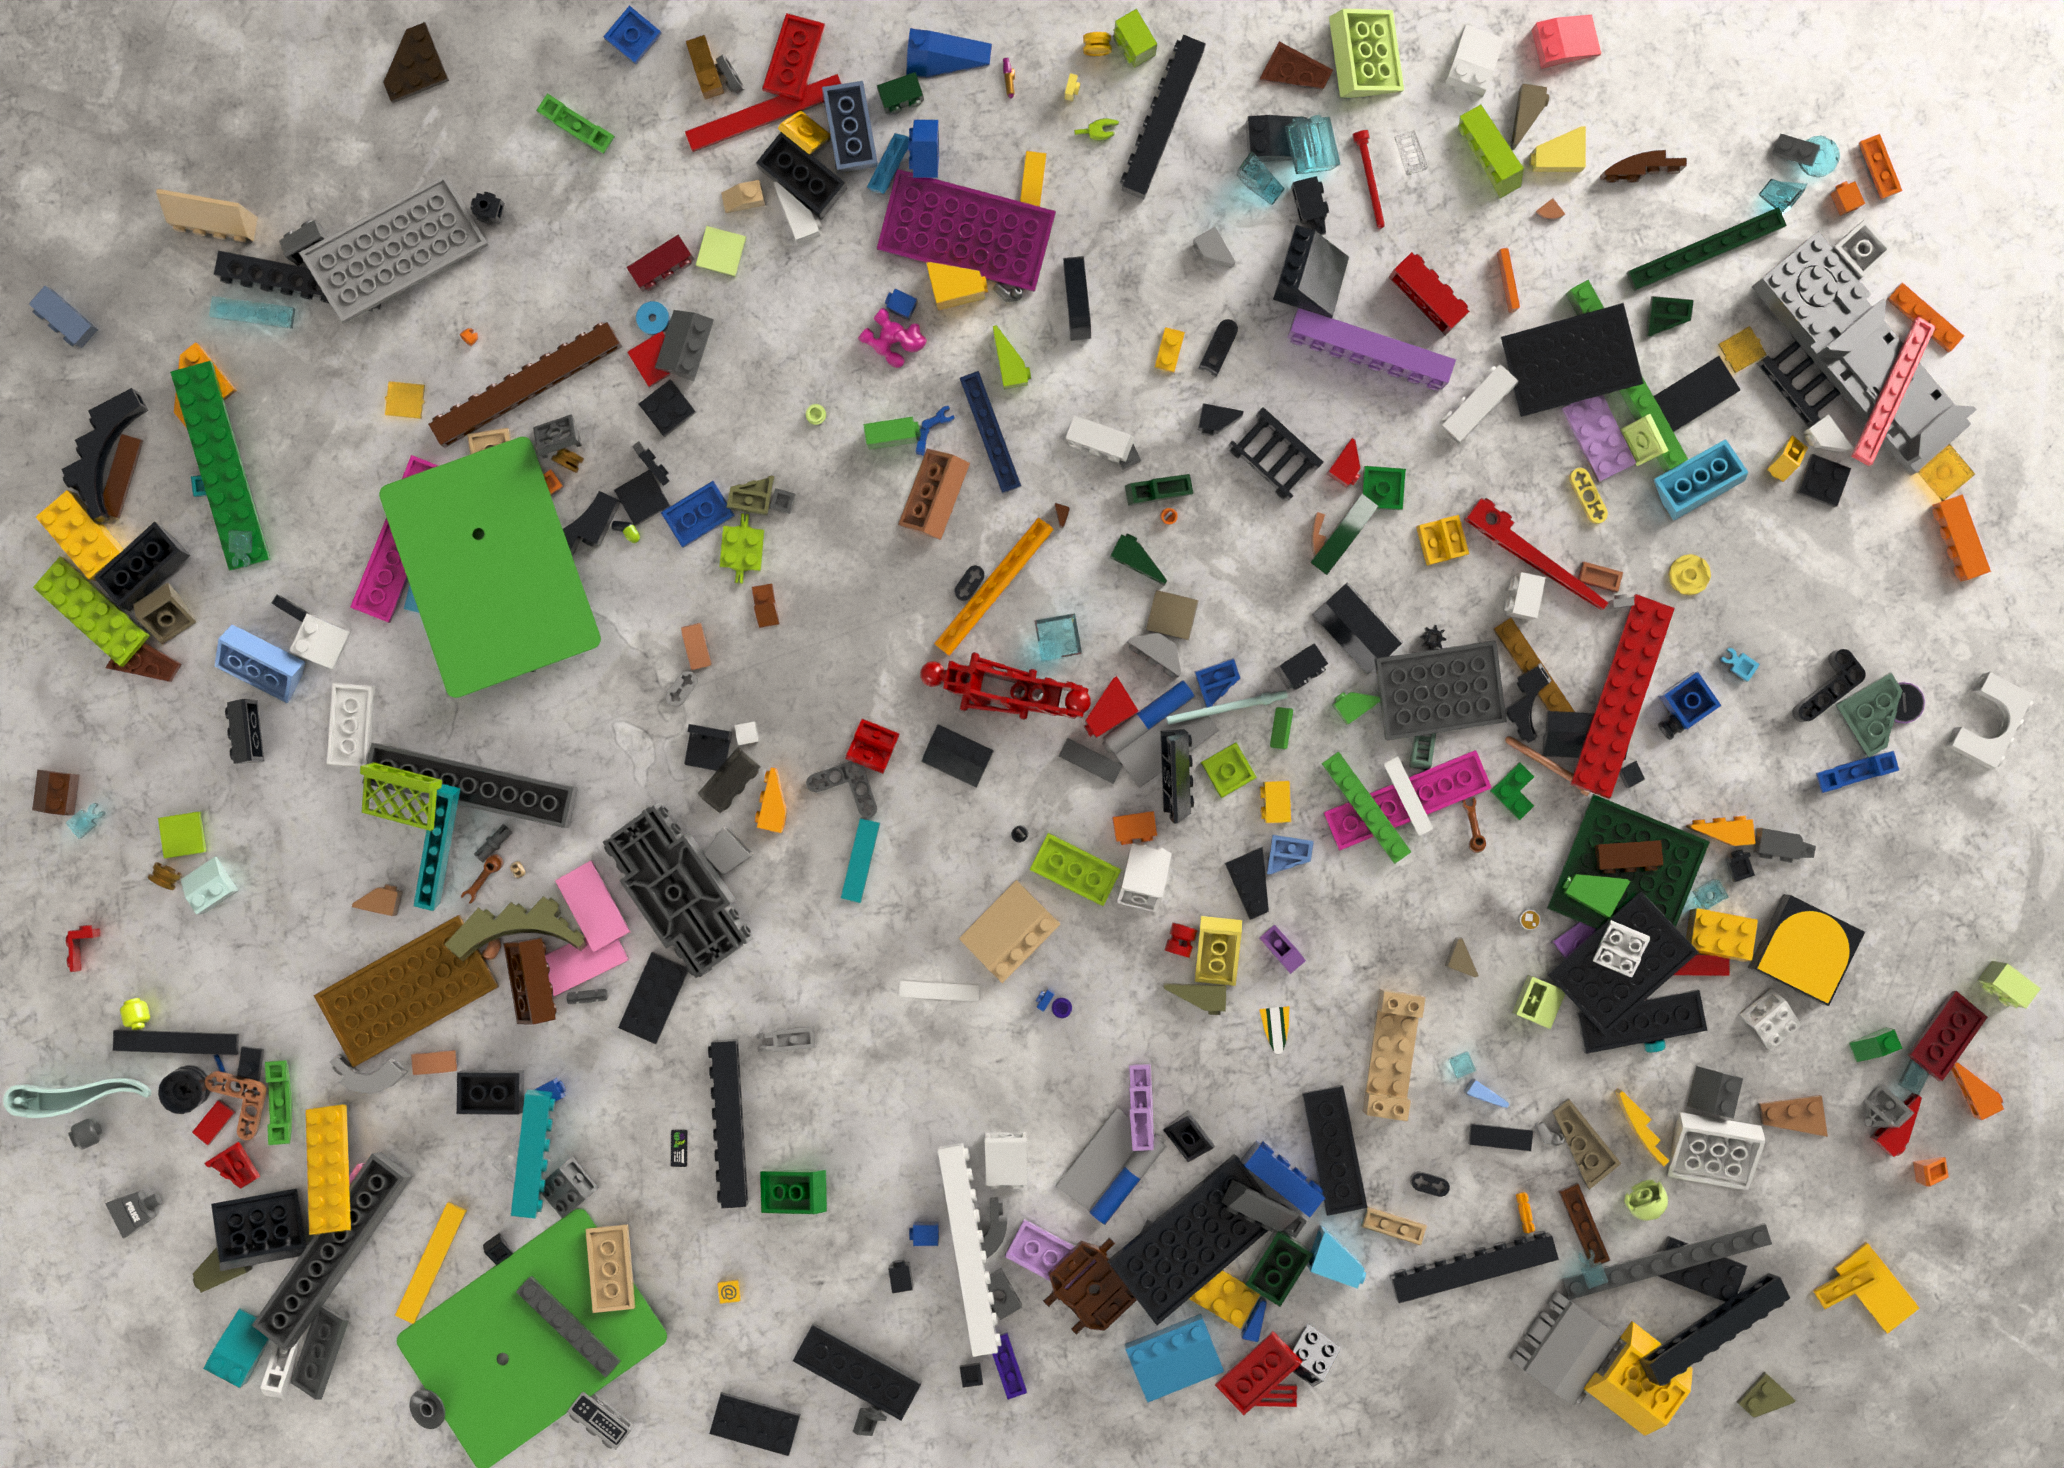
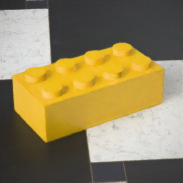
[36,490,124,581]

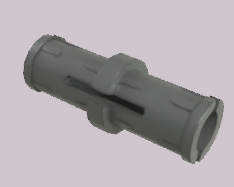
[474,824,512,863]

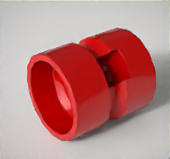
[1164,922,1198,958]

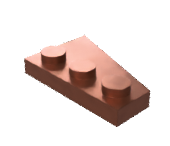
[1260,41,1333,89]
[105,643,182,682]

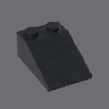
[1246,115,1310,163]

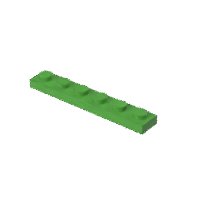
[1321,751,1411,864]

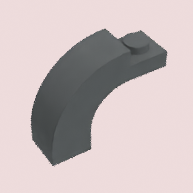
[981,1197,1008,1258]

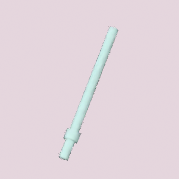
[1166,690,1287,725]

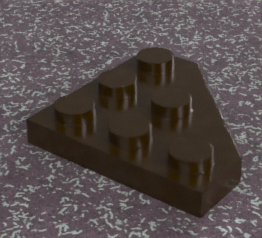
[383,22,449,103]

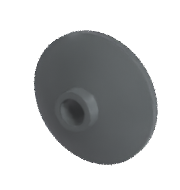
[409,1389,445,1429]

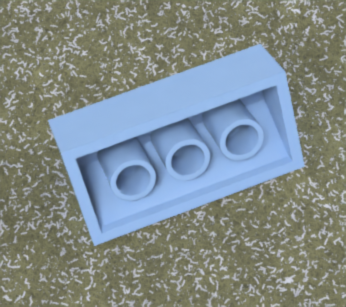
[215,625,305,703]

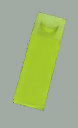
[993,325,1031,390]

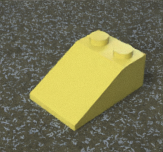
[1195,916,1242,986]

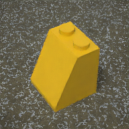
[926,262,988,311]

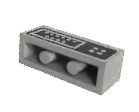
[567,1392,634,1450]

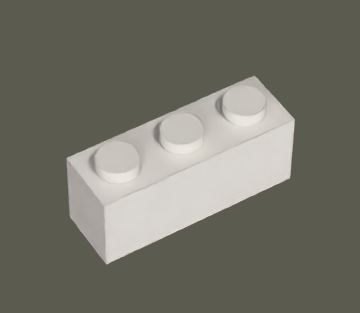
[1065,415,1134,463]

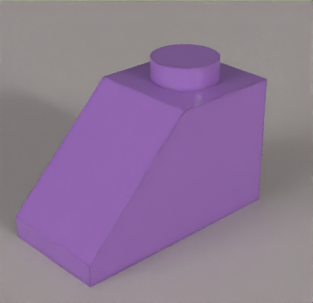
[1259,925,1306,974]

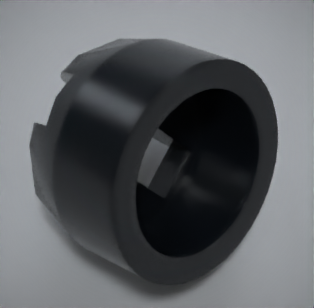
[1011,825,1029,843]

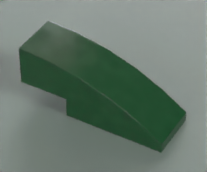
[1125,474,1193,506]

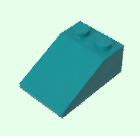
[203,1308,270,1388]

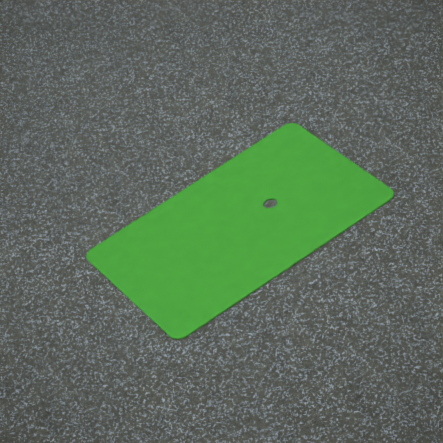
[379,437,601,698]
[397,1209,667,1468]

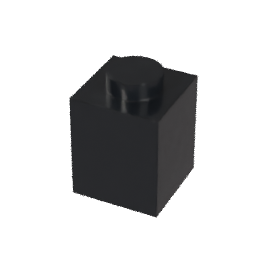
[888,1260,914,1293]

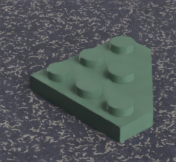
[1835,672,1903,757]

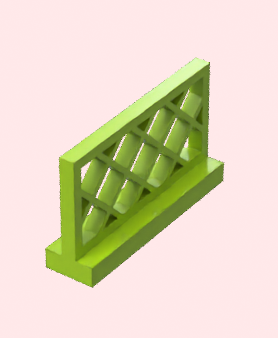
[360,762,442,831]

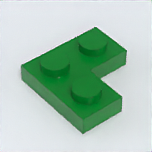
[1490,762,1534,820]

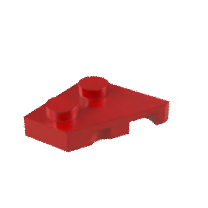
[204,1142,261,1189]

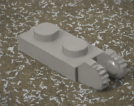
[756,1026,816,1052]

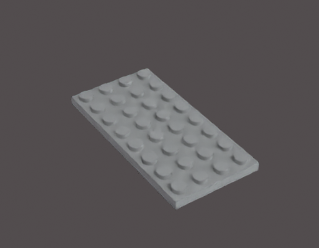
[299,175,488,324]

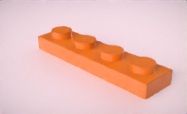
[1887,282,1964,353]

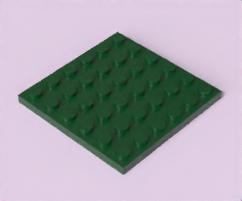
[1546,794,1710,929]

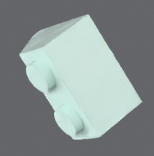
[181,857,239,915]

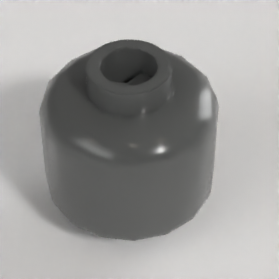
[68,1119,103,1150]

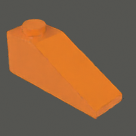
[1951,1062,2004,1120]

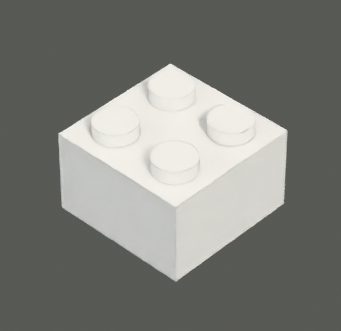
[1832,219,1893,279]
[1503,572,1546,621]

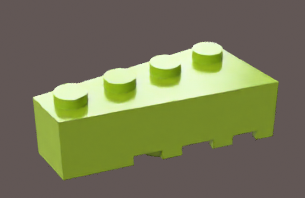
[1458,104,1524,198]

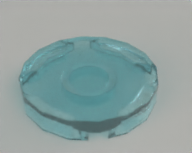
[1798,135,1840,177]

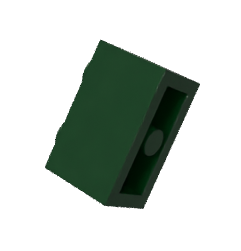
[877,72,924,114]

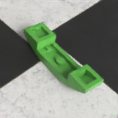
[536,93,615,154]
[265,1060,292,1145]

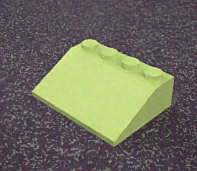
[1329,9,1404,98]

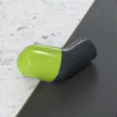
[612,521,640,543]

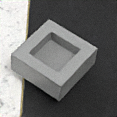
[1608,594,1634,609]

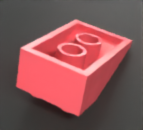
[1532,14,1601,69]

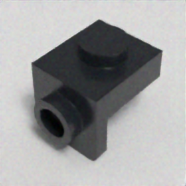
[1725,849,1755,882]

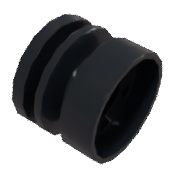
[158,1065,211,1114]

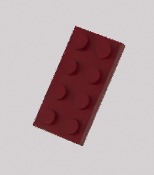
[1907,991,1988,1081]

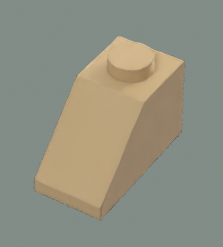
[721,180,766,213]

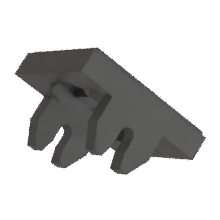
[533,414,582,459]

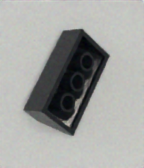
[94,521,190,611]

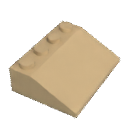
[156,189,258,243]
[959,880,1060,983]

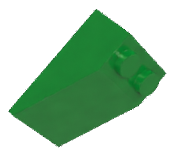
[760,1170,827,1214]

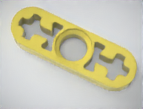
[1569,468,1608,524]

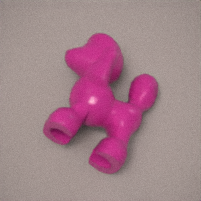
[858,308,927,368]

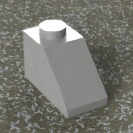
[1192,227,1235,268]

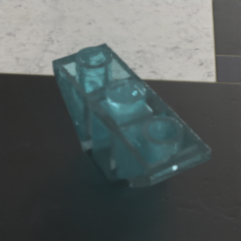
[1236,152,1285,205]

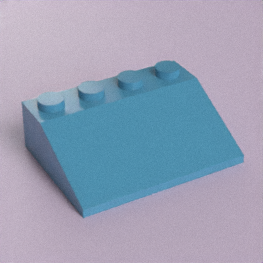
[1125,1314,1224,1402]

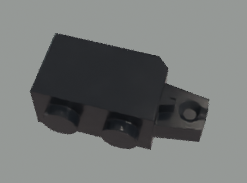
[1291,176,1329,236]

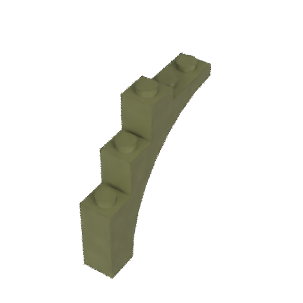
[445,896,587,962]

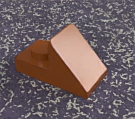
[752,583,780,628]

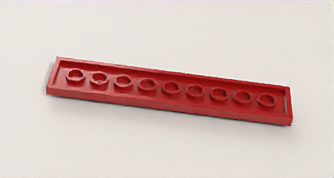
[1570,594,1675,799]

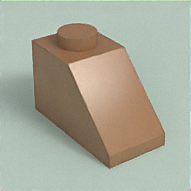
[352,884,403,916]

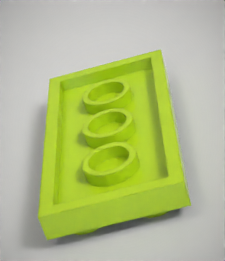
[1029,833,1121,906]

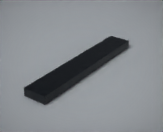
[113,1030,239,1055]

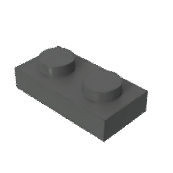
[1773,133,1820,167]

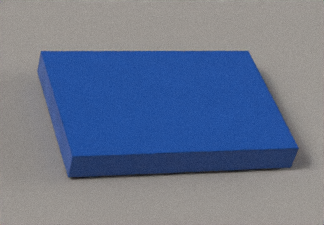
[661,481,735,548]

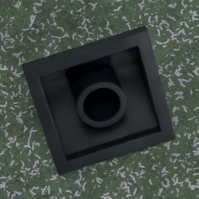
[1163,1110,1215,1162]

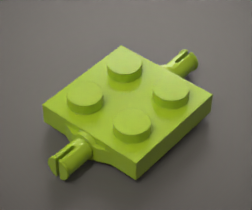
[719,513,764,584]

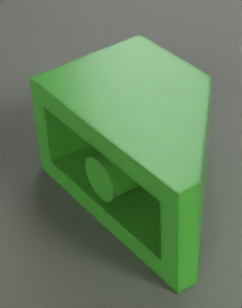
[1332,692,1380,725]

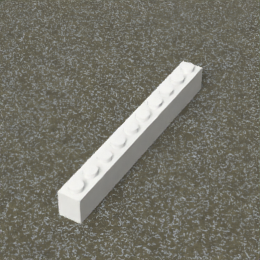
[938,1143,1001,1357]

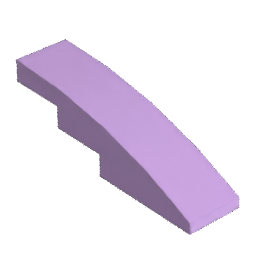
[1129,1064,1154,1151]

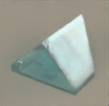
[1759,179,1808,215]

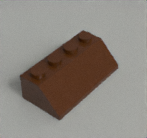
[503,938,557,1025]

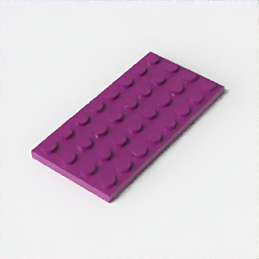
[877,169,1056,292]

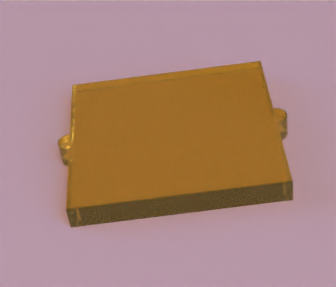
[1718,326,1767,373]
[385,381,425,419]

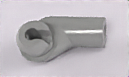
[1535,1121,1565,1146]

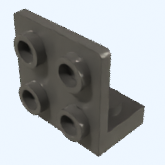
[541,1156,599,1218]

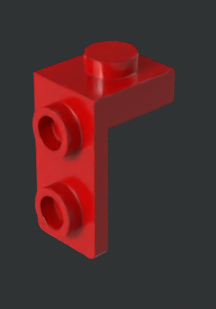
[66,925,100,972]

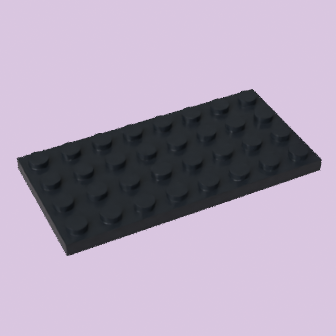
[1107,1154,1269,1326]

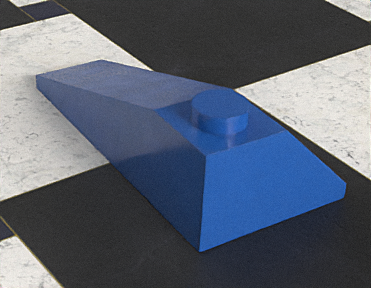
[906,28,992,78]

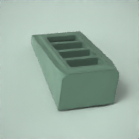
[1409,733,1436,770]

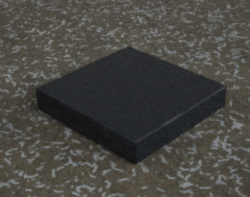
[614,470,671,526]

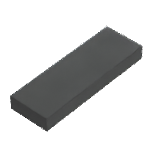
[1059,738,1123,784]

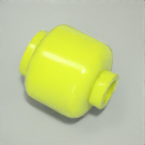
[120,998,150,1030]

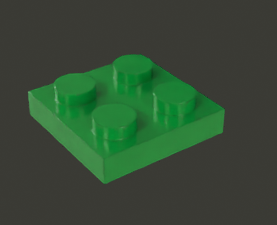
[1362,466,1406,510]

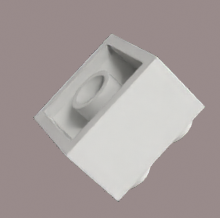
[290,614,351,669]

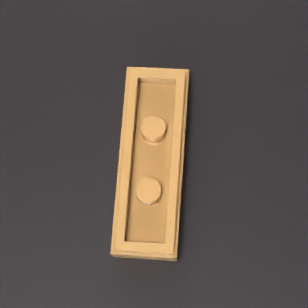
[1361,1206,1427,1245]

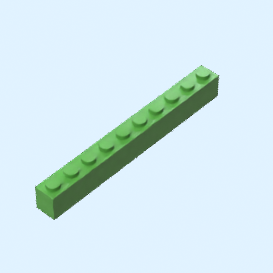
[1566,279,1689,473]

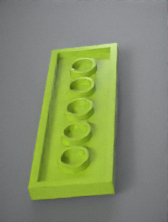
[33,556,150,667]

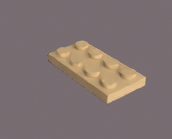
[586,1224,635,1313]

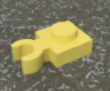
[1064,73,1081,101]

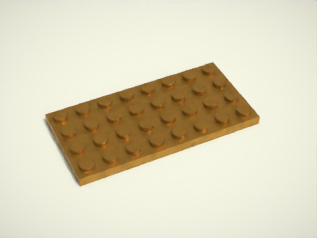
[313,915,499,1067]

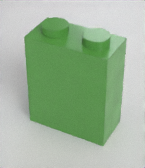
[863,416,921,450]

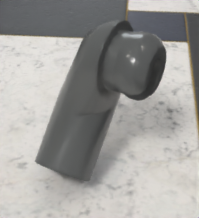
[992,282,1023,302]

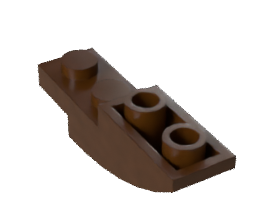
[1600,150,1687,183]

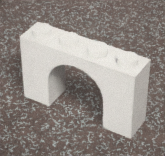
[1945,672,2034,769]

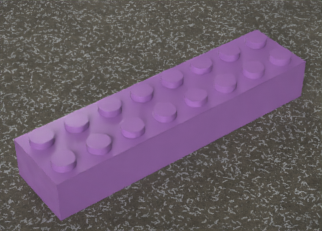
[1287,308,1456,391]

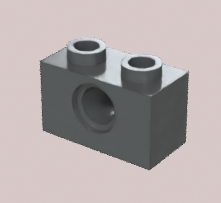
[988,1268,1022,1320]

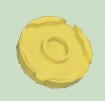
[1668,554,1711,595]

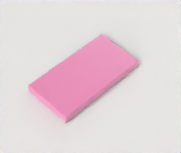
[555,860,631,953]
[545,936,629,996]

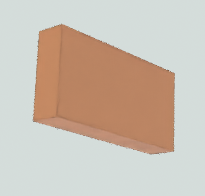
[1578,562,1623,593]

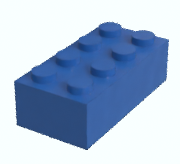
[1241,1141,1325,1218]

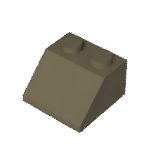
[133,583,196,644]

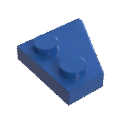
[1194,658,1240,708]

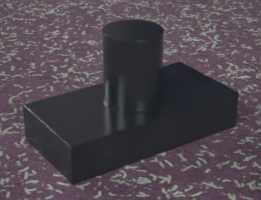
[236,1046,264,1091]

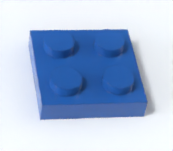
[603,5,662,65]

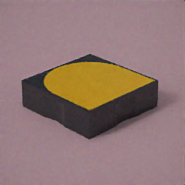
[1748,894,1865,1006]

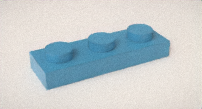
[867,133,909,194]

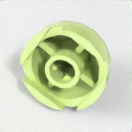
[1624,1180,1668,1221]

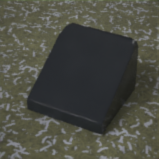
[1619,761,1645,788]
[483,1233,514,1266]

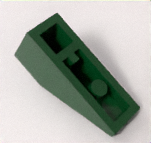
[1110,533,1167,586]

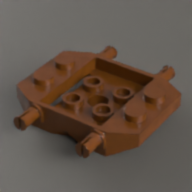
[1043,1237,1137,1335]

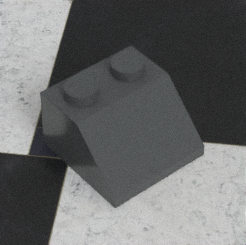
[279,220,328,266]
[1687,1066,1743,1119]

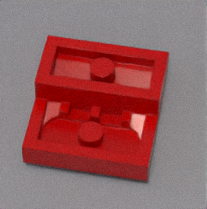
[845,719,900,774]

